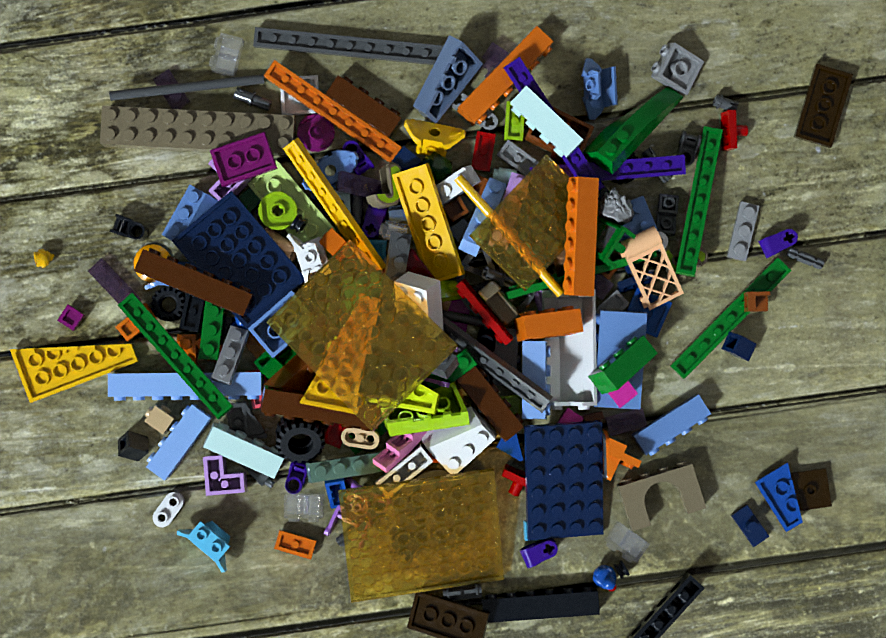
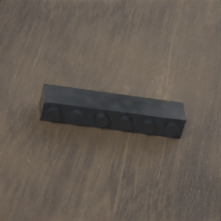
[482,586,600,623]

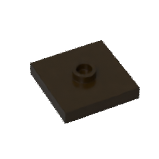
[791,468,832,511]

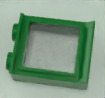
[596,215,636,269]

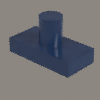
[617,263,654,294]
[731,504,769,547]

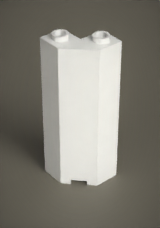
[542,289,597,410]

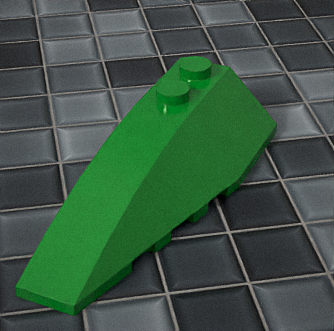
[582,87,683,175]

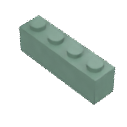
[306,451,384,483]

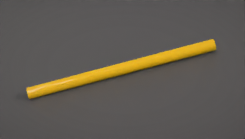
[454,174,564,298]

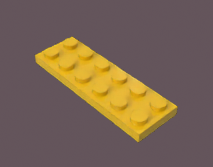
[392,163,465,281]

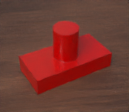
[721,110,748,151]
[501,464,526,496]

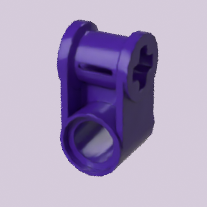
[343,140,375,178]
[362,204,388,239]
[758,229,798,258]
[285,461,312,494]
[519,539,558,568]

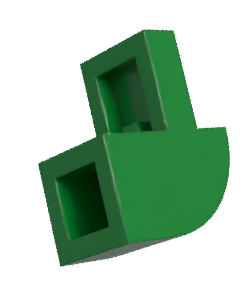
[254,344,299,379]

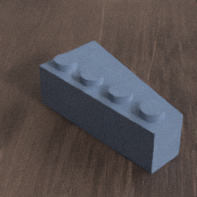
[413,35,483,123]

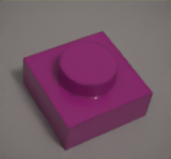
[57,304,85,331]

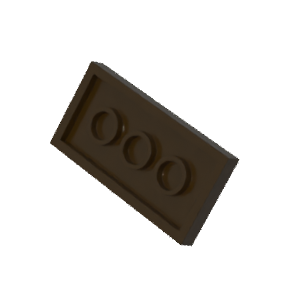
[794,63,853,148]
[407,590,490,638]

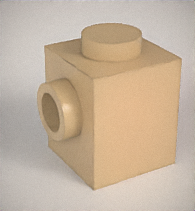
[144,404,177,434]

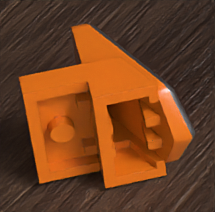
[601,429,642,481]

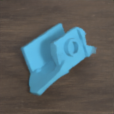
[177,521,230,573]

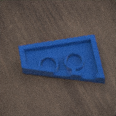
[755,462,803,532]

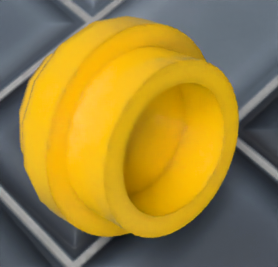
[33,249,54,268]

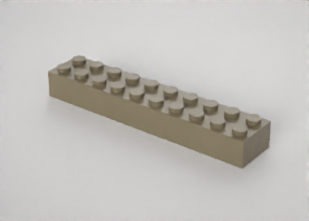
[100,106,296,156]

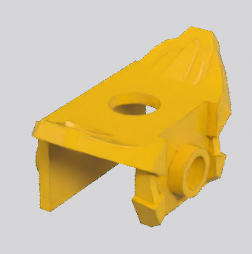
[404,119,466,159]

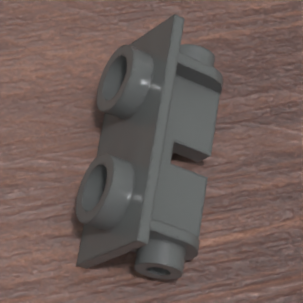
[442,578,482,601]

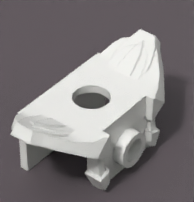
[286,234,333,293]

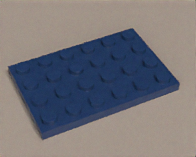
[172,191,305,330]
[524,420,604,541]

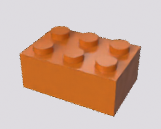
[514,306,584,342]

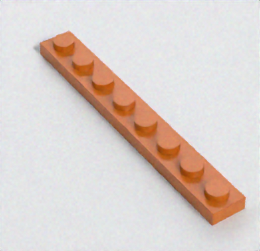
[264,60,402,163]

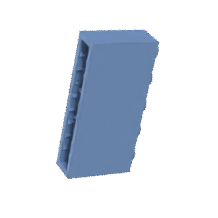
[594,309,647,410]

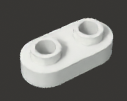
[153,492,184,527]

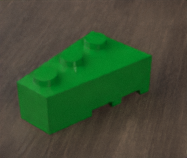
[588,335,658,394]

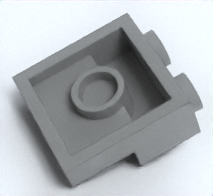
[651,43,704,95]

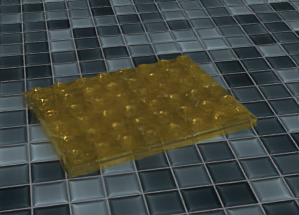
[266,240,458,432]
[338,468,504,603]

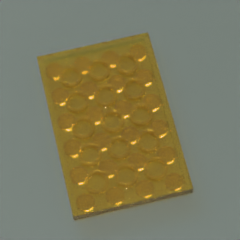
[469,154,569,291]

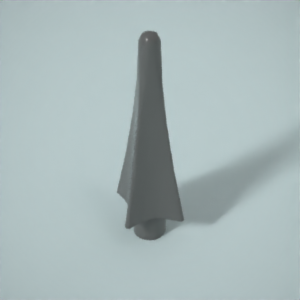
[239,463,275,489]

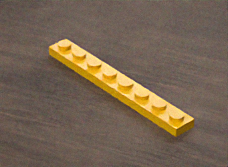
[283,137,386,275]

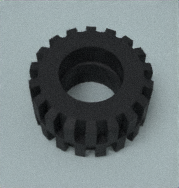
[276,416,325,463]

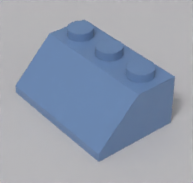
[162,185,218,240]
[248,290,317,358]

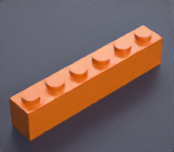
[457,26,554,127]
[563,177,599,296]

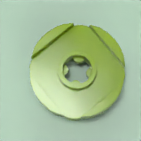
[258,191,297,231]

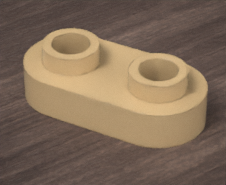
[341,426,381,449]

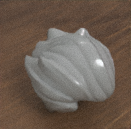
[598,187,634,225]

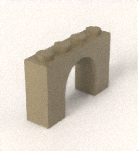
[617,461,706,531]

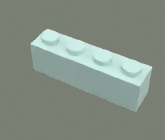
[510,86,583,158]
[203,422,284,479]

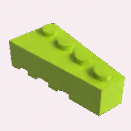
[381,382,470,437]

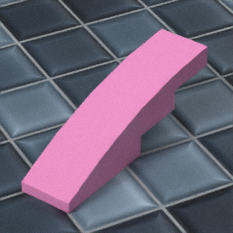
[372,431,428,473]

